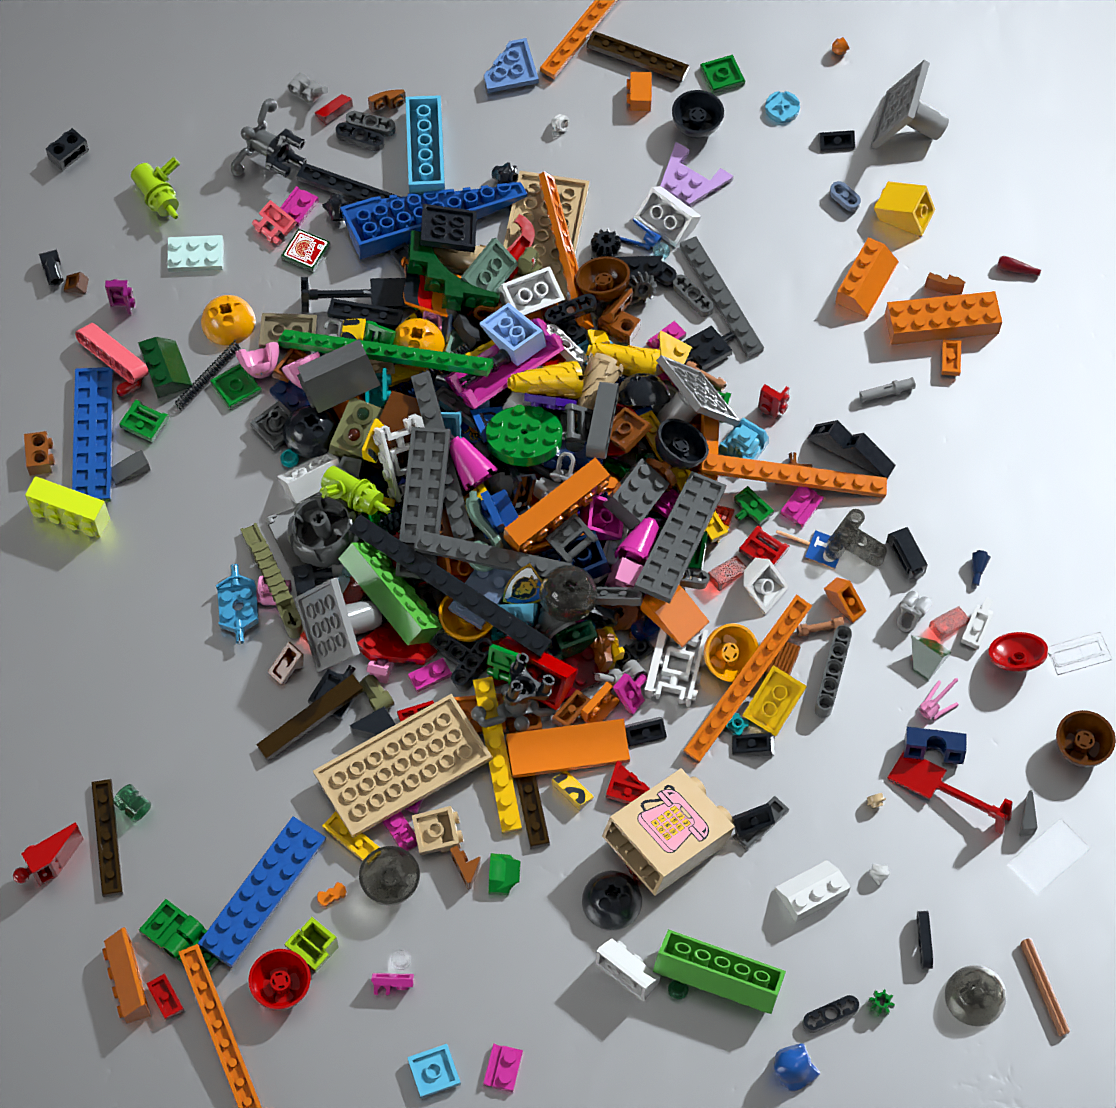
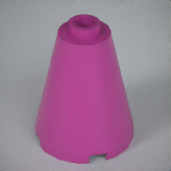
[449,436,497,491]
[614,517,659,566]

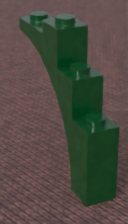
[407,230,500,311]

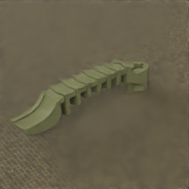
[240,523,304,639]

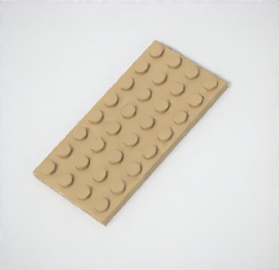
[503,170,590,304]
[313,694,492,838]

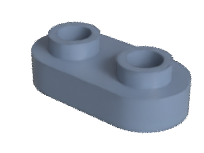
[830,181,861,211]

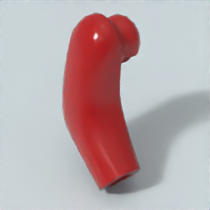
[116,378,143,397]

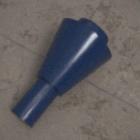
[972,550,991,586]

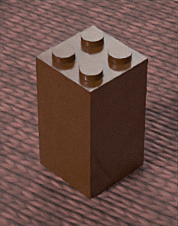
[369,391,421,476]

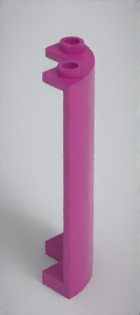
[444,318,565,409]

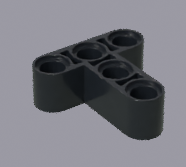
[433,632,493,691]

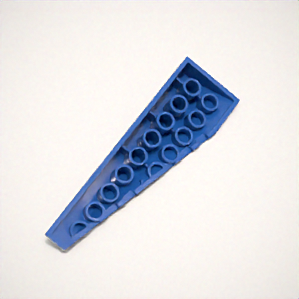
[340,182,527,259]

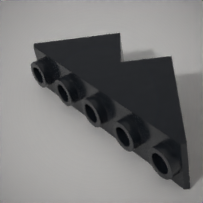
[807,420,896,479]

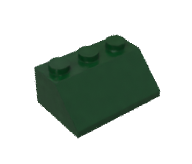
[138,337,192,398]

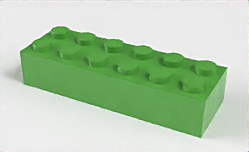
[338,542,442,645]
[653,929,786,1014]

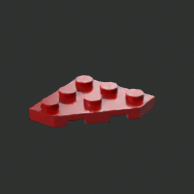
[357,621,438,665]

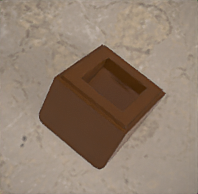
[64,272,89,294]

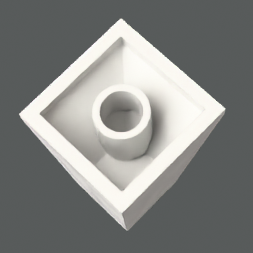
[744,558,789,614]

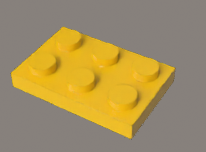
[742,665,807,736]

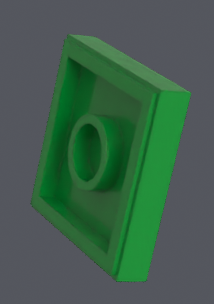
[700,54,745,94]
[210,364,262,410]

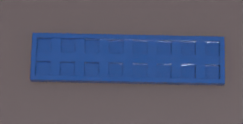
[72,367,113,502]
[198,816,326,968]

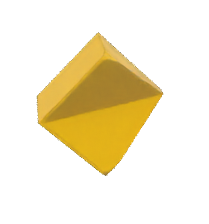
[587,330,610,345]

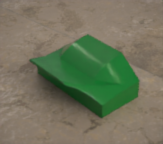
[488,853,521,895]

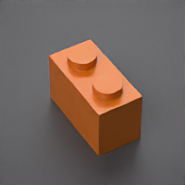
[627,72,652,111]

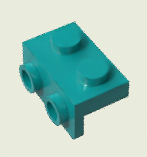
[365,368,392,409]

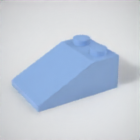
[480,303,546,366]

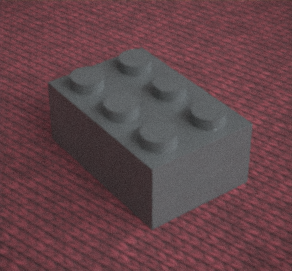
[602,459,670,530]

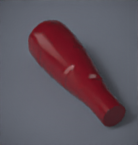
[997,256,1041,276]

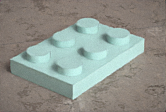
[168,235,223,272]

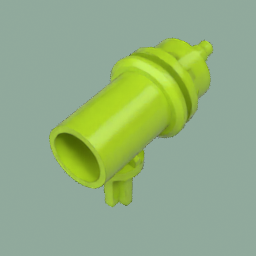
[131,157,180,219]
[319,465,390,515]

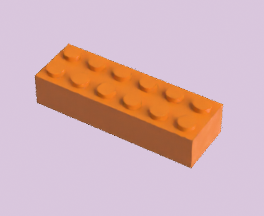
[885,291,1003,345]
[503,458,610,554]

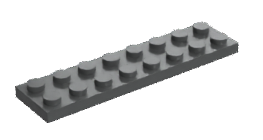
[395,427,451,579]
[634,471,727,604]

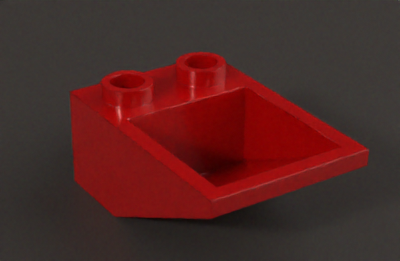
[13,822,84,887]

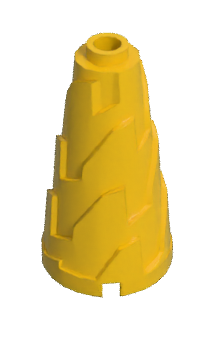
[586,342,660,377]
[507,361,583,399]

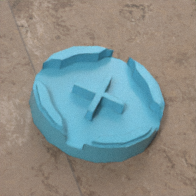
[765,91,800,123]

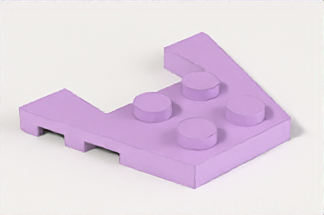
[660,142,734,207]

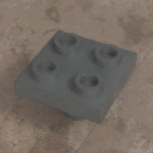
[250,401,291,450]

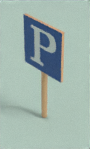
[776,530,846,569]

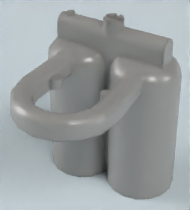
[550,452,576,483]
[897,591,932,632]

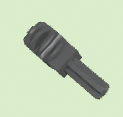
[600,272,657,311]

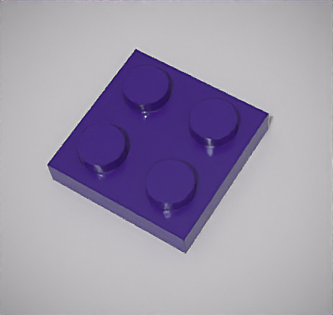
[524,394,577,410]

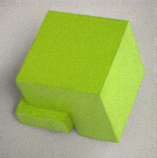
[284,917,339,972]

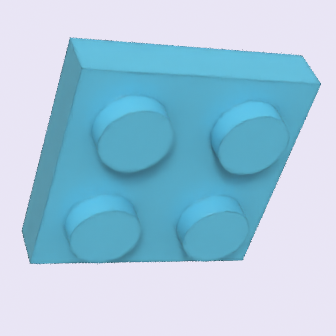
[407,1044,461,1099]

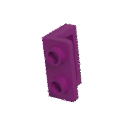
[105,279,135,315]

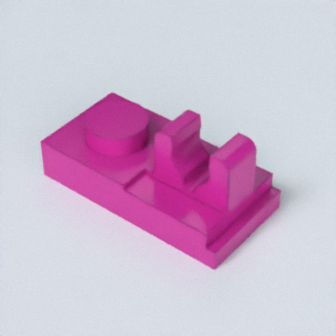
[646,321,686,350]
[383,811,418,854]
[371,973,414,995]

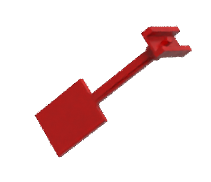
[887,751,1012,835]

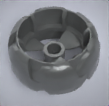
[287,496,361,569]

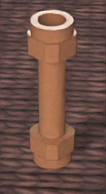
[686,361,727,392]
[796,617,844,637]

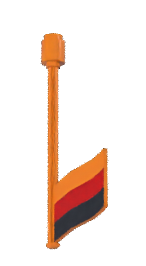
[401,257,559,317]

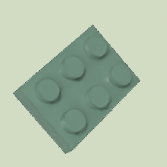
[461,238,518,292]

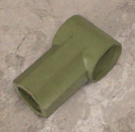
[359,675,395,711]

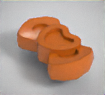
[317,882,347,907]

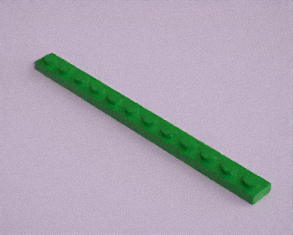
[278,329,494,377]

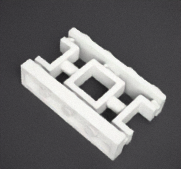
[373,414,424,503]
[644,628,708,707]

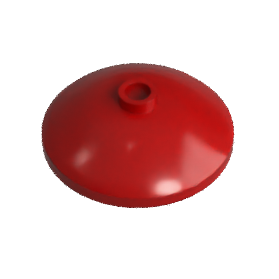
[989,632,1048,672]

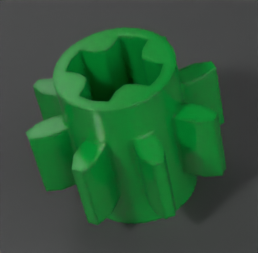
[868,989,895,1017]

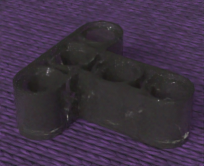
[825,509,887,566]

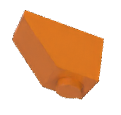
[823,577,866,623]

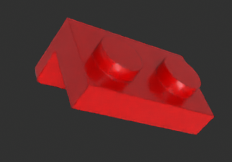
[758,384,790,419]

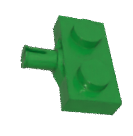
[734,486,774,525]

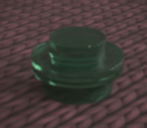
[668,980,689,1000]

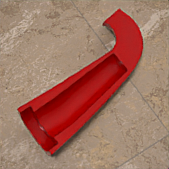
[504,214,535,283]

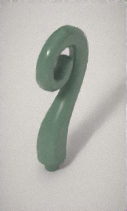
[466,491,503,572]

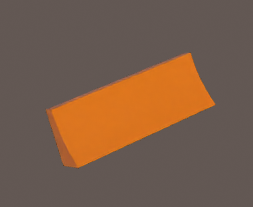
[506,718,630,778]

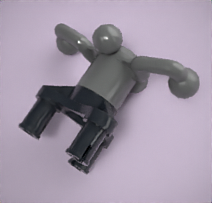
[230,98,307,178]
[471,653,558,731]

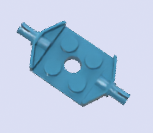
[216,564,259,644]

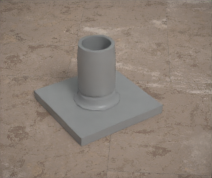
[871,60,949,149]
[656,355,741,427]
[295,578,382,672]

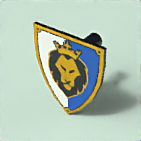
[503,563,551,604]

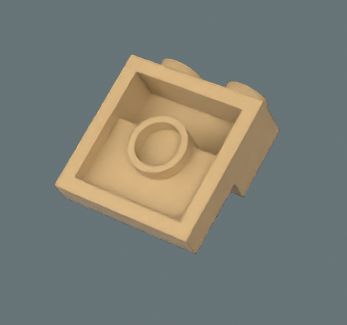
[412,806,464,855]

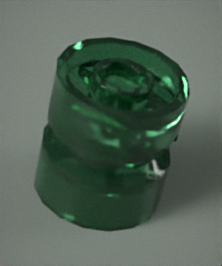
[113,784,152,822]

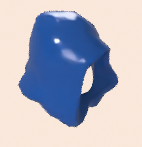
[774,1043,820,1091]

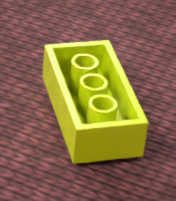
[25,476,110,537]

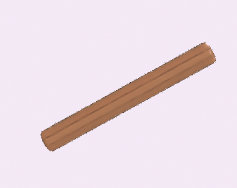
[1020,938,1070,1036]

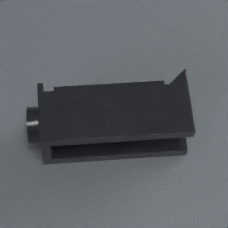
[886,527,928,580]

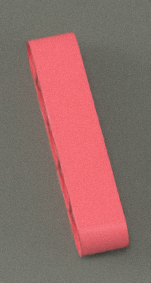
[75,323,149,384]

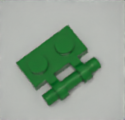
[487,644,521,685]

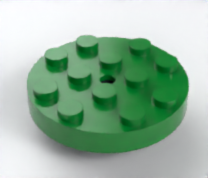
[486,405,563,466]

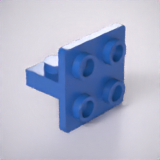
[480,490,518,539]

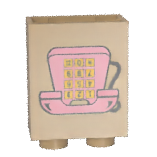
[602,768,735,896]

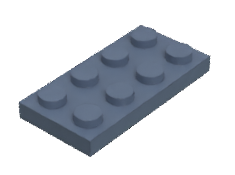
[448,568,514,630]

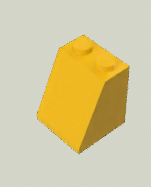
[874,181,936,236]

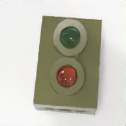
[329,397,384,467]

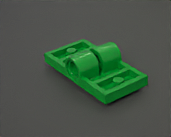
[139,899,219,972]

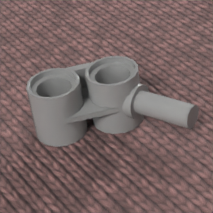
[287,73,328,104]
[595,660,648,686]

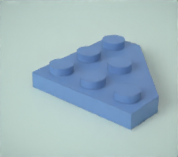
[484,38,539,93]

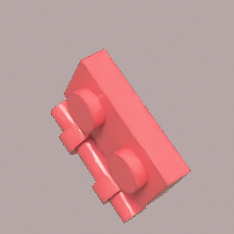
[252,200,297,246]

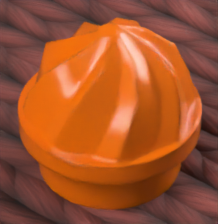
[832,37,850,55]

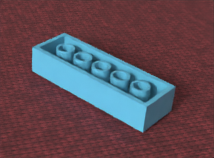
[405,95,445,195]

